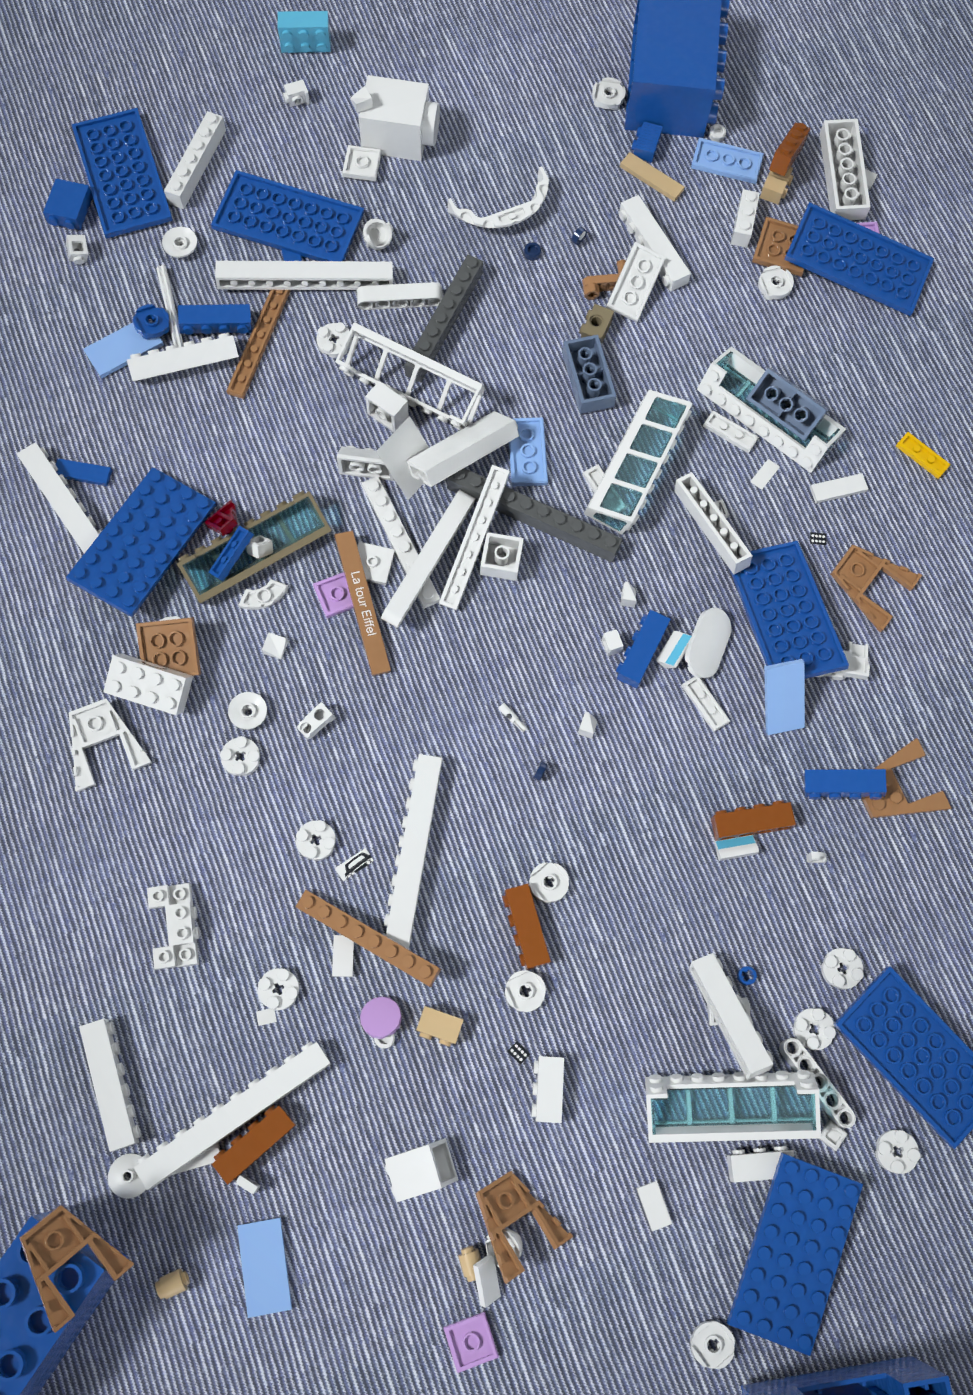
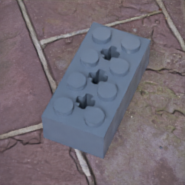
[562,335,617,414]
[746,368,830,441]

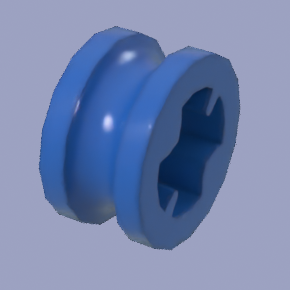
[737,966,757,986]

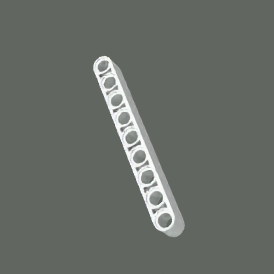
[381,490,476,628]

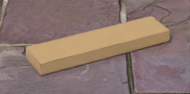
[620,152,685,202]

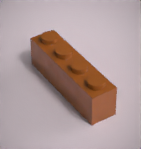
[769,122,811,176]
[711,800,796,841]
[502,884,551,970]
[211,1105,296,1185]

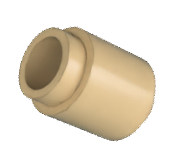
[458,1246,481,1282]
[155,1268,190,1299]

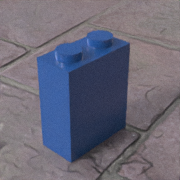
[43,178,93,230]

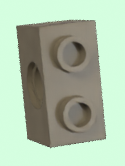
[579,304,614,345]

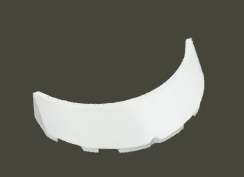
[448,166,549,228]

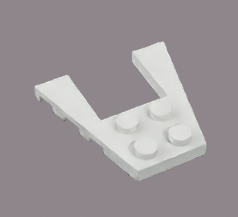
[69,699,152,792]

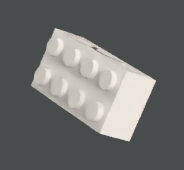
[103,653,193,715]

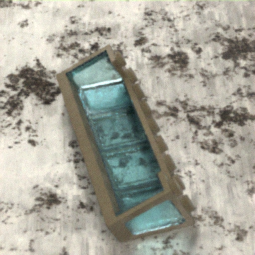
[176,490,332,604]

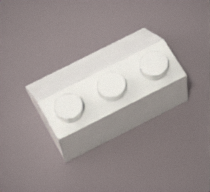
[337,446,394,481]

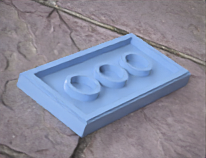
[691,138,764,184]
[83,322,164,379]
[509,417,548,487]
[764,659,805,735]
[237,1217,292,1318]

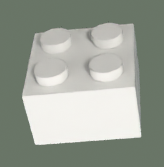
[365,381,409,433]
[480,532,524,581]

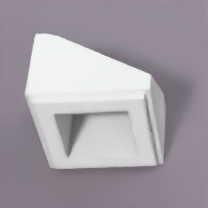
[350,86,373,113]
[246,535,273,559]
[620,582,636,607]
[602,630,623,656]
[262,633,288,659]
[578,712,597,739]

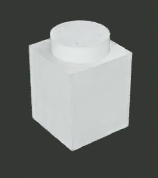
[358,75,440,161]

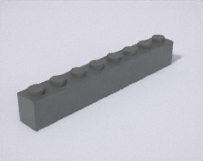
[404,254,483,383]

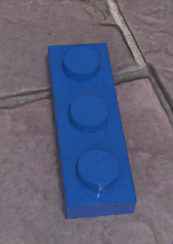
[209,525,254,581]

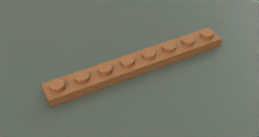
[295,890,441,987]

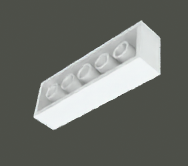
[820,119,871,220]

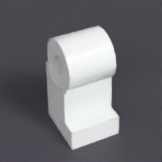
[297,702,336,740]

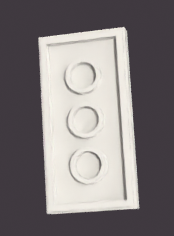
[606,242,666,322]

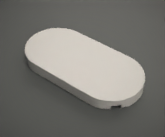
[685,608,731,678]

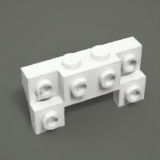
[815,642,870,680]
[147,883,200,970]

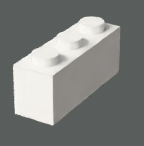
[731,189,760,248]
[531,1056,564,1123]
[727,1146,794,1183]

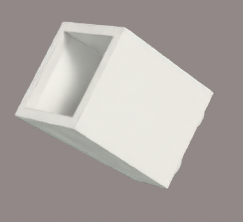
[385,1138,458,1202]

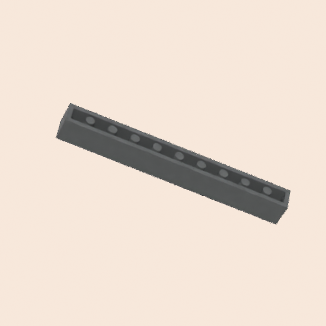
[447,468,622,563]

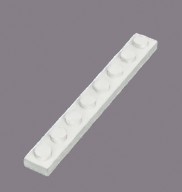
[439,465,510,611]
[361,476,440,609]

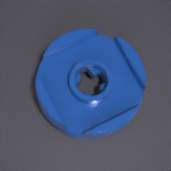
[133,304,170,340]

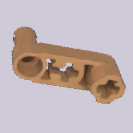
[582,260,626,300]

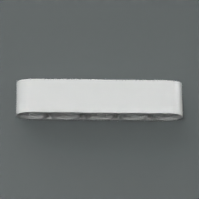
[357,282,443,310]
[779,1038,856,1128]

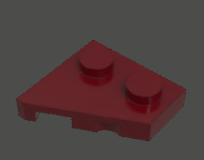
[204,500,238,536]

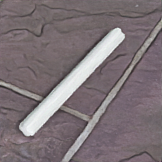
[156,265,184,348]

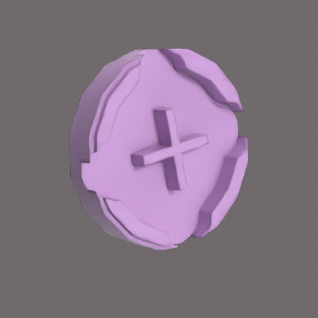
[360,997,402,1039]

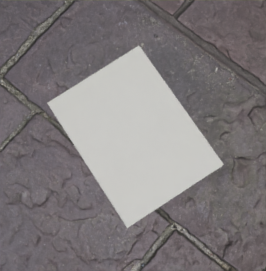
[376,416,429,500]

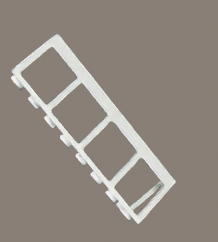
[335,322,485,430]

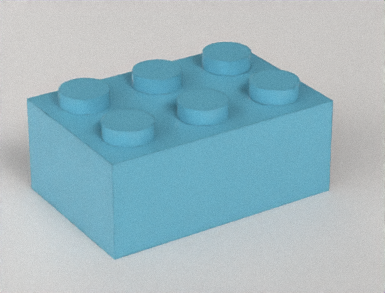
[278,11,331,53]

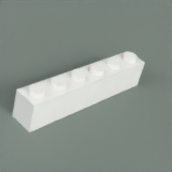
[164,111,226,209]
[619,195,691,292]
[127,333,239,381]
[675,472,752,574]
[689,953,773,1080]
[79,1019,141,1152]

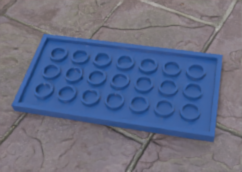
[71,108,173,239]
[211,170,365,261]
[784,202,934,316]
[66,467,216,617]
[730,540,849,679]
[833,966,973,1149]
[727,1152,863,1356]

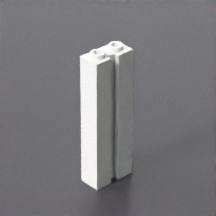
[407,411,519,487]

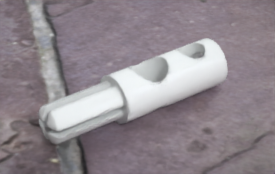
[498,703,527,732]

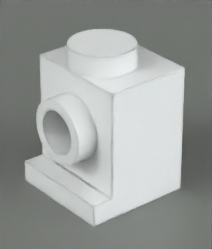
[283,79,310,107]
[66,235,88,264]

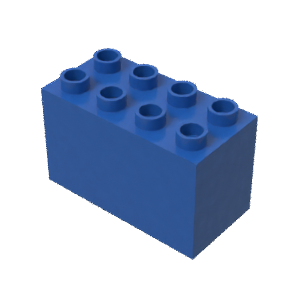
[624,0,730,138]
[0,1210,130,1395]

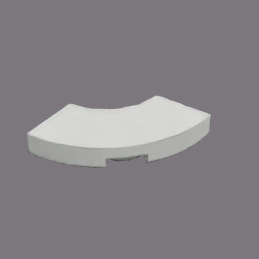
[238,579,289,610]

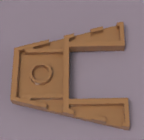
[830,545,922,632]
[862,738,951,819]
[475,1171,573,1284]
[19,1205,134,1333]

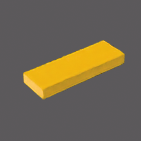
[896,432,951,479]

